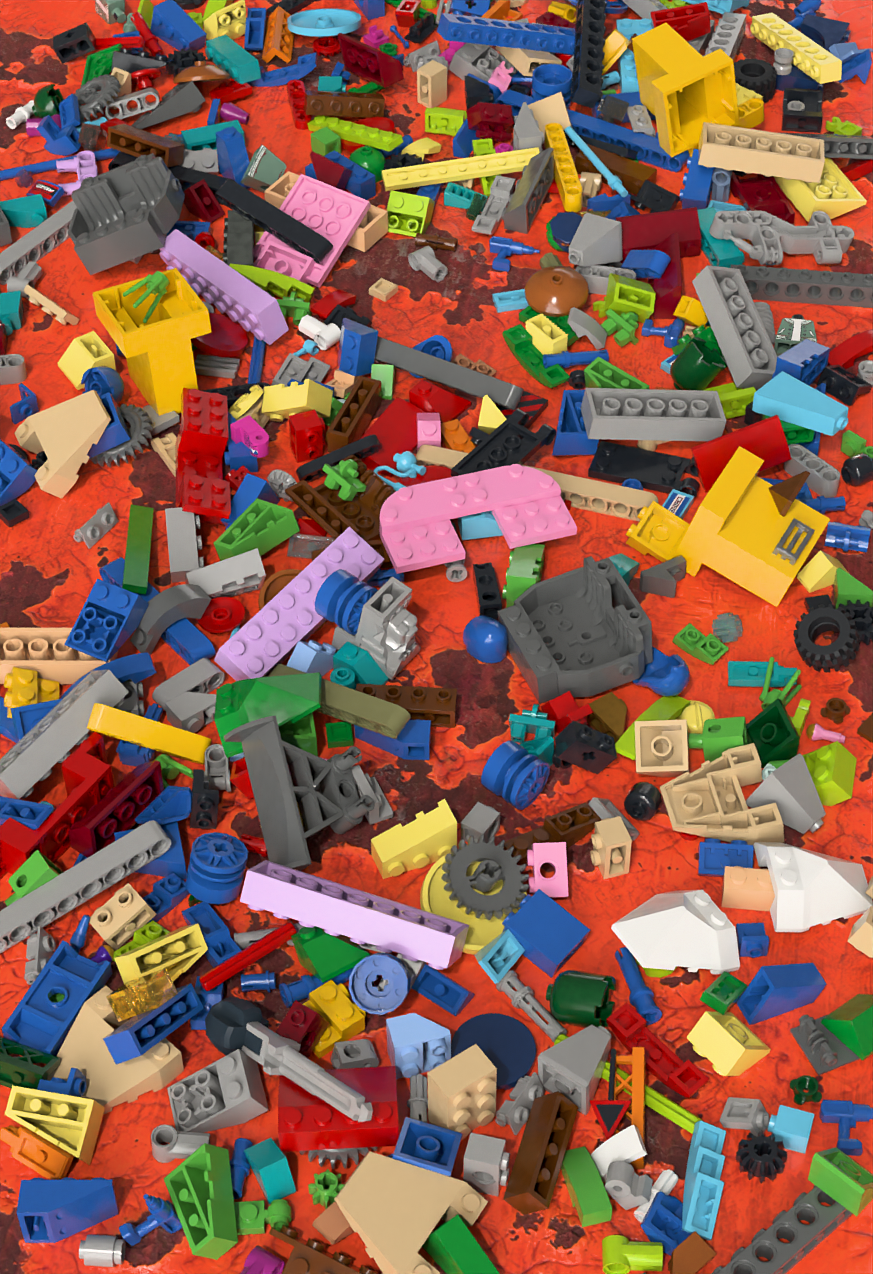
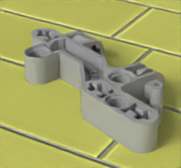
[709,211,855,265]

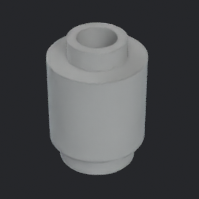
[79,1234,125,1267]

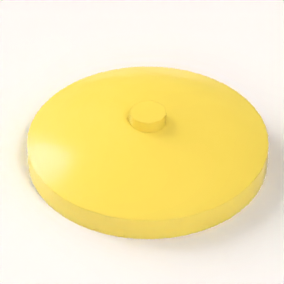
[420,853,527,955]

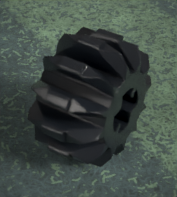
[736,1130,787,1184]

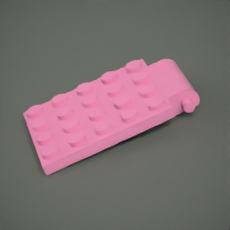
[253,174,371,295]

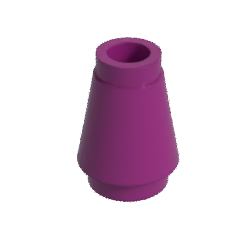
[220,102,250,125]

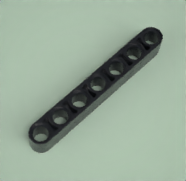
[108,152,237,205]
[215,179,333,264]

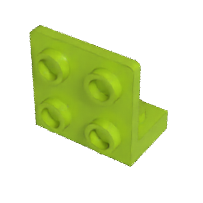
[425,107,467,136]
[703,382,756,419]

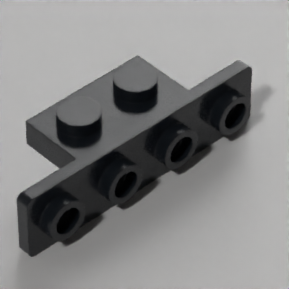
[615,180,680,213]

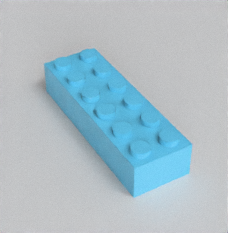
[616,18,652,93]

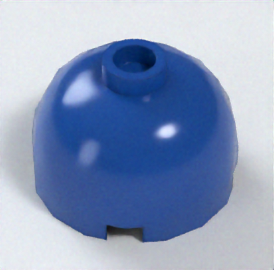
[81,366,124,404]

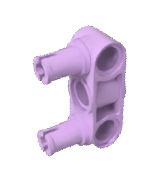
[56,150,98,196]

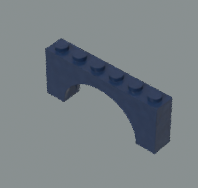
[775,14,851,91]

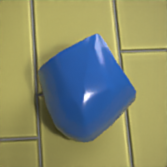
[463,615,508,663]

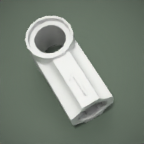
[298,314,341,351]

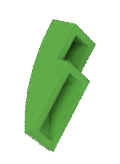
[561,1146,612,1227]

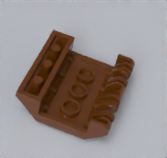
[285,454,395,541]

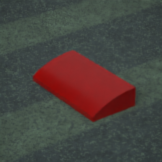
[361,397,426,478]
[691,415,791,492]

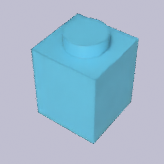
[767,1105,815,1154]

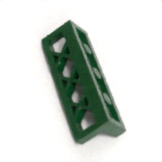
[0,1037,60,1090]

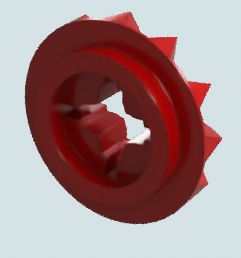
[312,37,341,57]

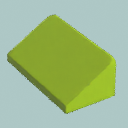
[137,0,154,29]

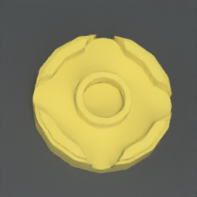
[229,385,264,419]

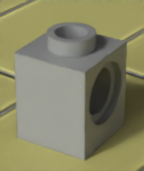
[461,802,500,843]

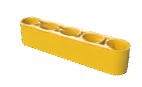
[688,98,764,157]
[87,703,212,765]

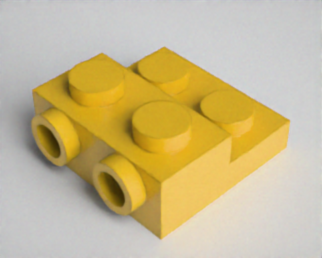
[625,501,690,562]
[4,667,59,718]
[303,979,366,1059]

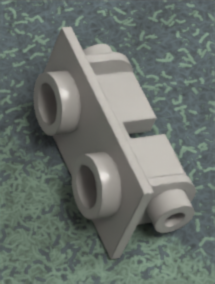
[403,40,441,72]
[73,502,119,549]
[24,926,56,985]
[495,1072,545,1135]

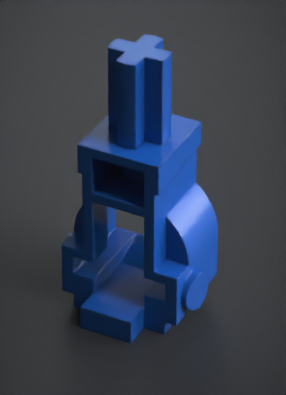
[116,703,163,767]

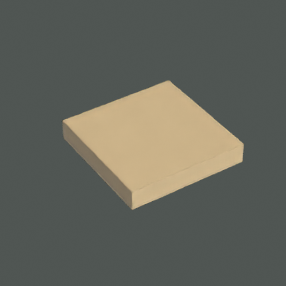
[528,92,573,140]

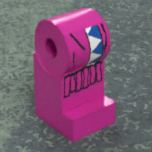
[230,415,270,458]

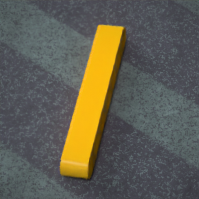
[545,123,582,212]

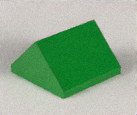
[821,994,873,1061]

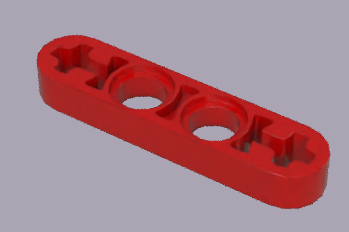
[287,80,312,130]

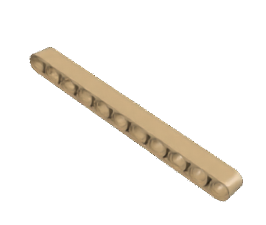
[415,445,659,521]

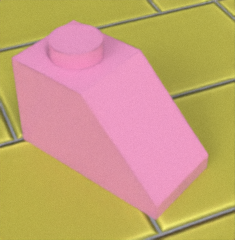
[417,413,441,452]

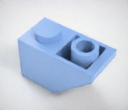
[286,640,336,676]

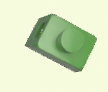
[688,716,748,762]
[5,850,63,906]

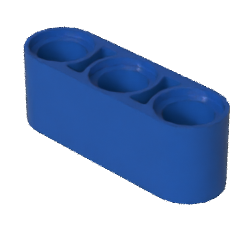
[620,250,671,279]

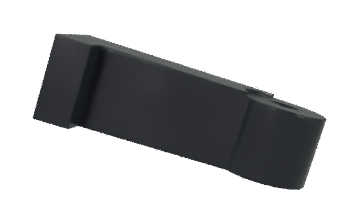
[473,562,502,621]

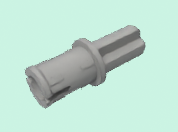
[407,1074,428,1123]

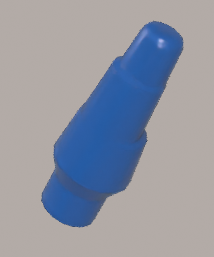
[70,915,90,954]

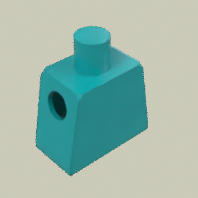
[0,291,24,336]

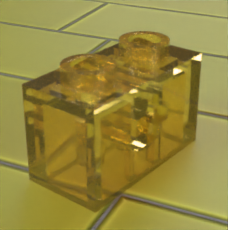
[106,968,178,1022]

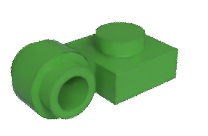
[840,430,873,458]
[234,1199,292,1235]

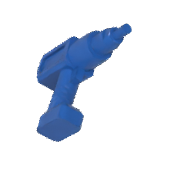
[489,236,540,272]
[641,317,685,348]
[819,1099,873,1156]
[119,1194,182,1246]

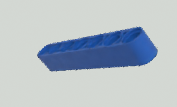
[99,557,215,665]

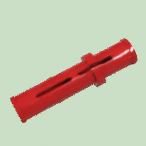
[130,12,164,57]

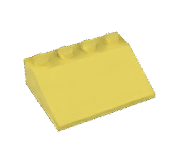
[773,157,867,222]

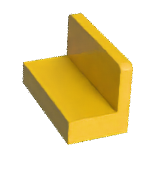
[602,28,629,75]

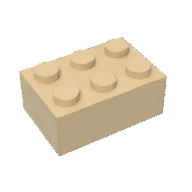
[427,1044,497,1140]

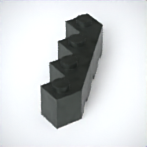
[223,210,254,266]

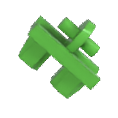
[277,291,312,326]
[601,309,639,348]
[322,459,367,501]

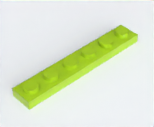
[307,115,403,152]

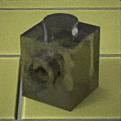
[597,95,629,125]
[78,123,108,152]

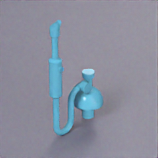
[373,451,426,491]

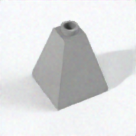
[568,213,623,266]
[746,753,826,834]
[538,1025,612,1116]

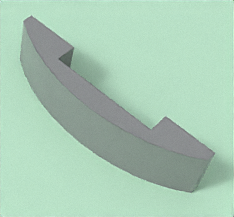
[472,175,516,235]

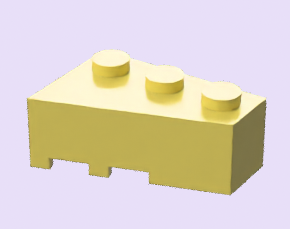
[261,379,333,422]
[371,799,457,879]
[5,1086,105,1165]

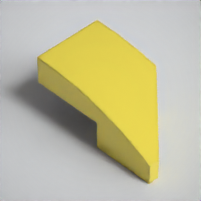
[401,137,442,161]

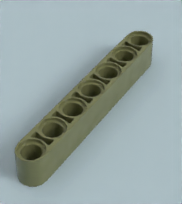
[268,664,411,739]

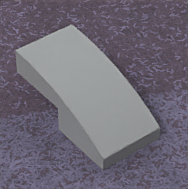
[568,307,607,350]

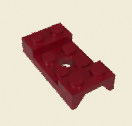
[730,172,795,225]

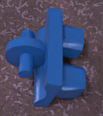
[824,522,871,552]

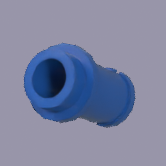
[241,970,276,992]

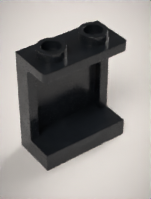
[781,88,823,133]

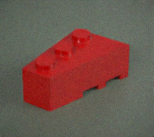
[650,2,711,42]

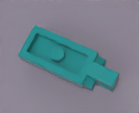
[727,661,797,687]

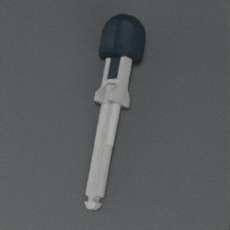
[205,997,373,1122]

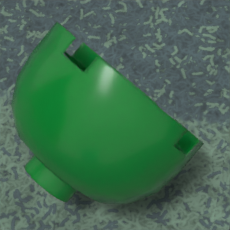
[349,146,386,183]

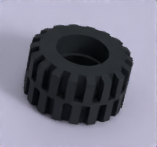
[734,58,777,103]
[793,604,860,672]

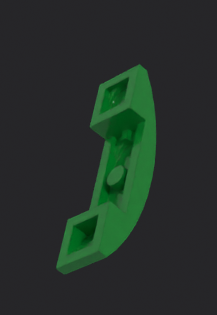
[502,324,570,388]

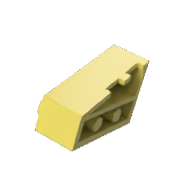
[114,924,208,1010]

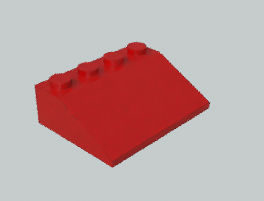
[278,1066,399,1152]

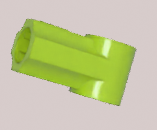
[602,1235,663,1274]

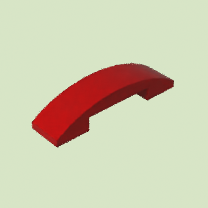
[827,329,873,369]
[606,1002,709,1099]

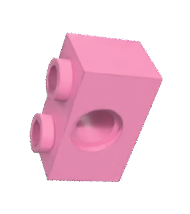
[527,842,568,898]

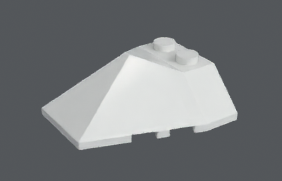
[754,842,873,932]
[611,890,740,974]

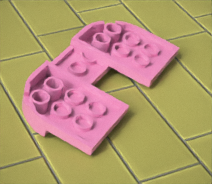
[379,464,577,574]

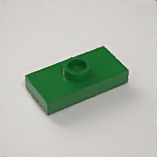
[699,971,748,1015]

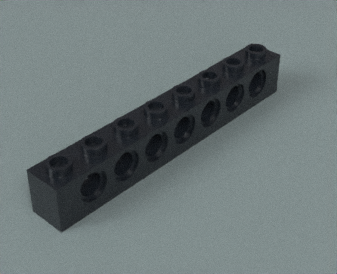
[571,0,607,109]

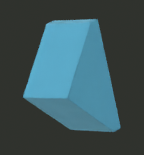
[474,929,525,984]

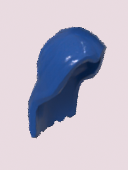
[632,646,690,696]

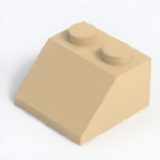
[635,719,689,777]

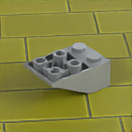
[449,43,518,83]
[513,102,544,172]
[167,1049,269,1133]

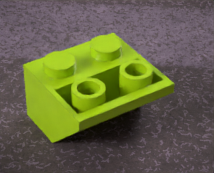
[386,190,435,237]
[604,273,656,323]
[802,741,857,806]

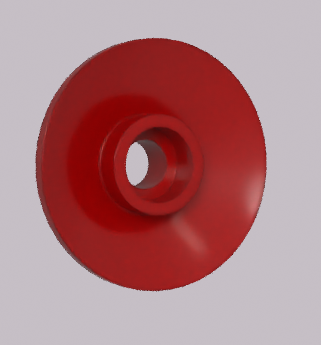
[197,597,245,633]

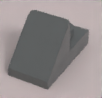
[639,555,686,598]

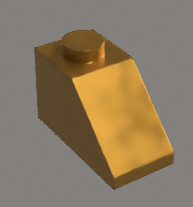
[587,692,627,743]

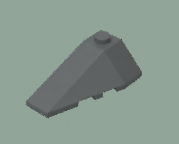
[131,81,205,129]

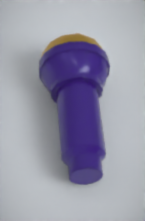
[89,945,115,963]

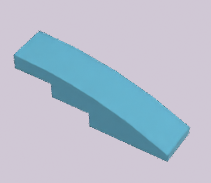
[682,1120,726,1241]

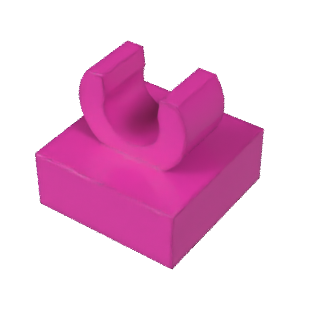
[363,25,389,49]

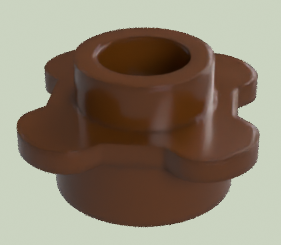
[820,698,851,723]

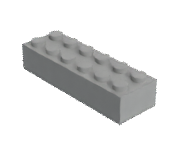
[692,265,777,389]
[581,388,726,442]
[0,669,129,799]

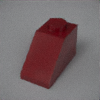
[310,151,352,191]
[183,179,225,223]

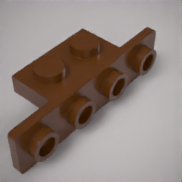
[269,1225,378,1274]

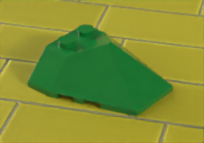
[214,672,322,758]

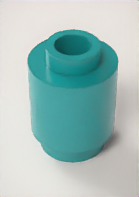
[330,667,356,690]

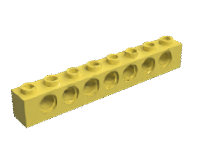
[750,13,842,84]

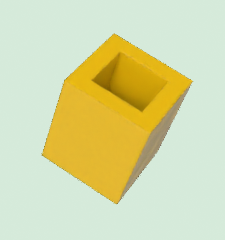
[673,295,709,327]

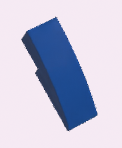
[244,8,267,50]
[182,902,245,969]

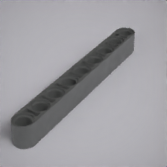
[374,337,524,410]

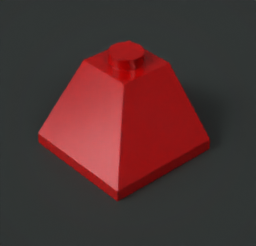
[409,379,471,424]

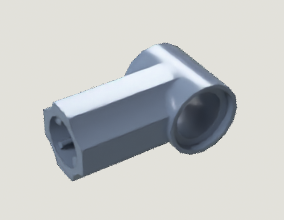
[711,167,733,202]

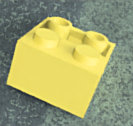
[204,0,246,40]
[58,331,116,390]

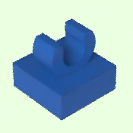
[331,62,351,85]

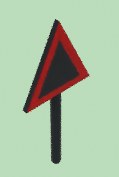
[589,1048,632,1140]

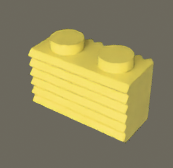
[525,314,568,355]

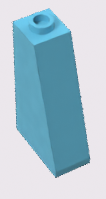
[752,371,849,436]

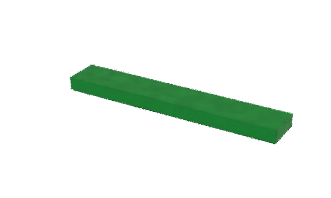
[122,505,154,594]

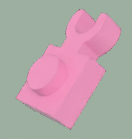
[488,61,513,93]

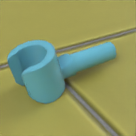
[293,339,319,357]

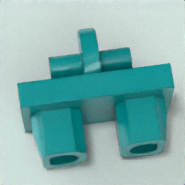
[509,704,556,743]

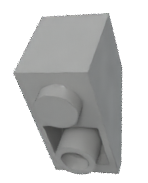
[165,692,216,733]

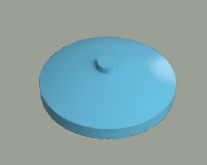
[287,8,361,37]

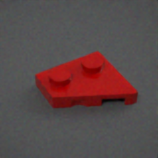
[209,78,253,105]

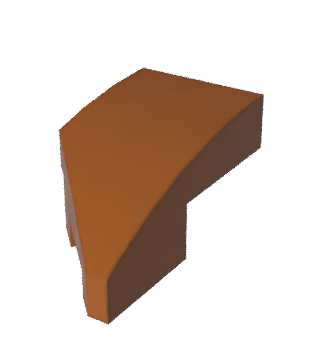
[668,1231,716,1274]

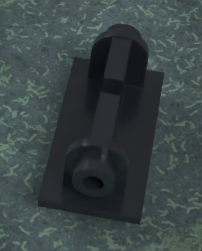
[404,12,439,44]

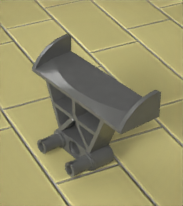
[224,716,375,871]

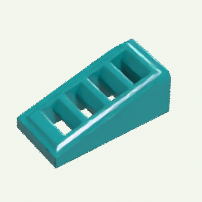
[444,182,488,212]

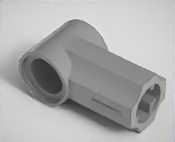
[408,246,448,283]
[7,261,43,299]
[151,1124,210,1163]

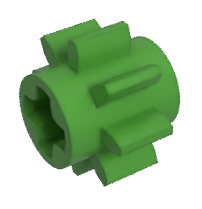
[308,1169,344,1209]

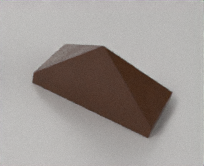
[768,471,810,517]

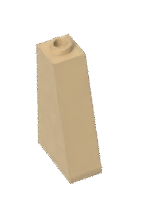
[495,46,562,77]

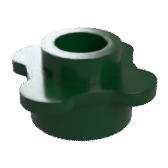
[789,1075,822,1105]

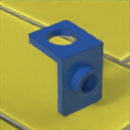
[10,383,39,424]

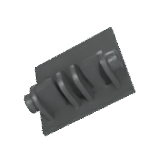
[790,1014,860,1076]

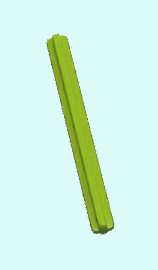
[554,1034,703,1134]

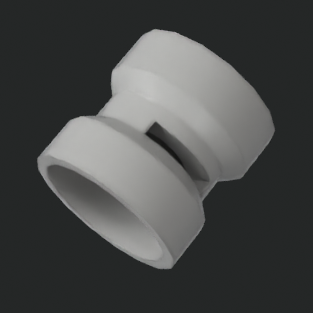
[773,48,794,75]

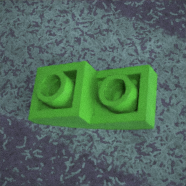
[672,623,729,665]

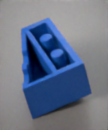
[150,0,207,51]
[679,149,715,210]
[305,150,376,200]
[772,339,830,386]
[552,390,599,455]

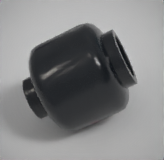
[841,453,873,487]
[624,782,662,821]

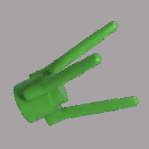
[123,271,170,323]
[759,657,802,710]
[155,754,193,789]

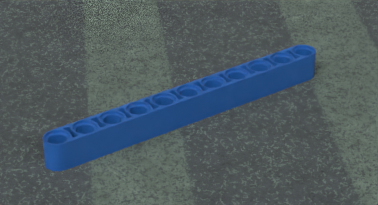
[494,90,690,172]

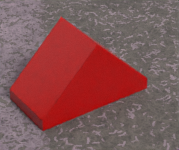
[395,0,421,28]

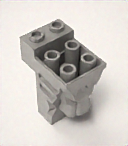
[332,576,421,680]

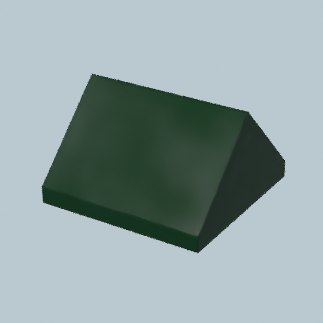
[746,698,800,768]

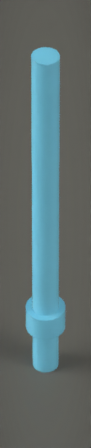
[565,126,628,197]

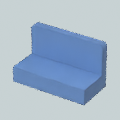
[829,42,873,64]

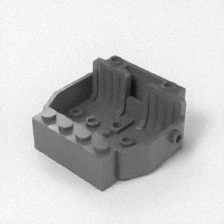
[68,153,185,275]
[498,556,653,704]

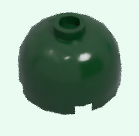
[32,84,64,119]

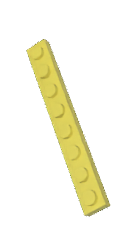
[382,147,540,191]

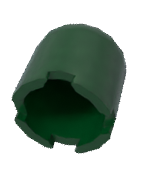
[670,337,726,391]
[546,970,616,1028]

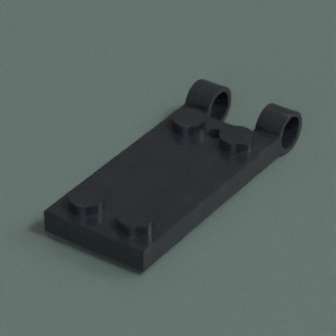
[451,409,556,477]
[588,441,700,498]

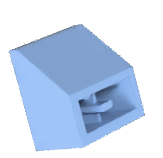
[386,1013,451,1079]

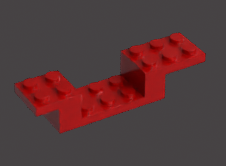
[175,388,231,525]
[0,732,115,880]

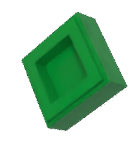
[325,721,353,748]

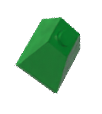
[291,926,370,983]

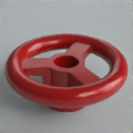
[130,68,162,91]

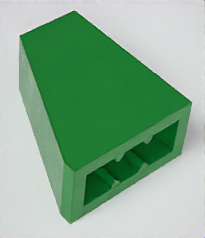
[422,1214,500,1274]

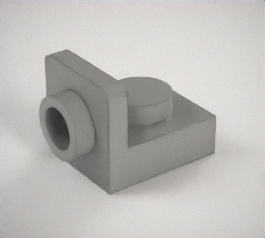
[719,1097,770,1137]

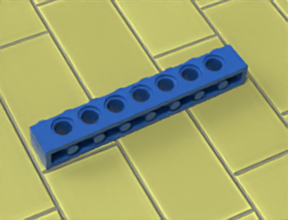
[437,13,575,55]

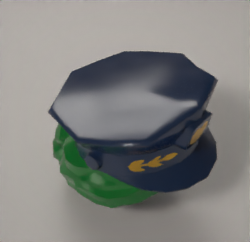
[546,212,583,253]

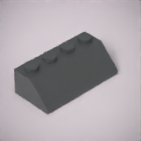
[502,148,555,234]

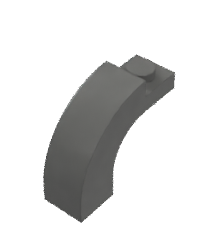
[130,584,211,655]

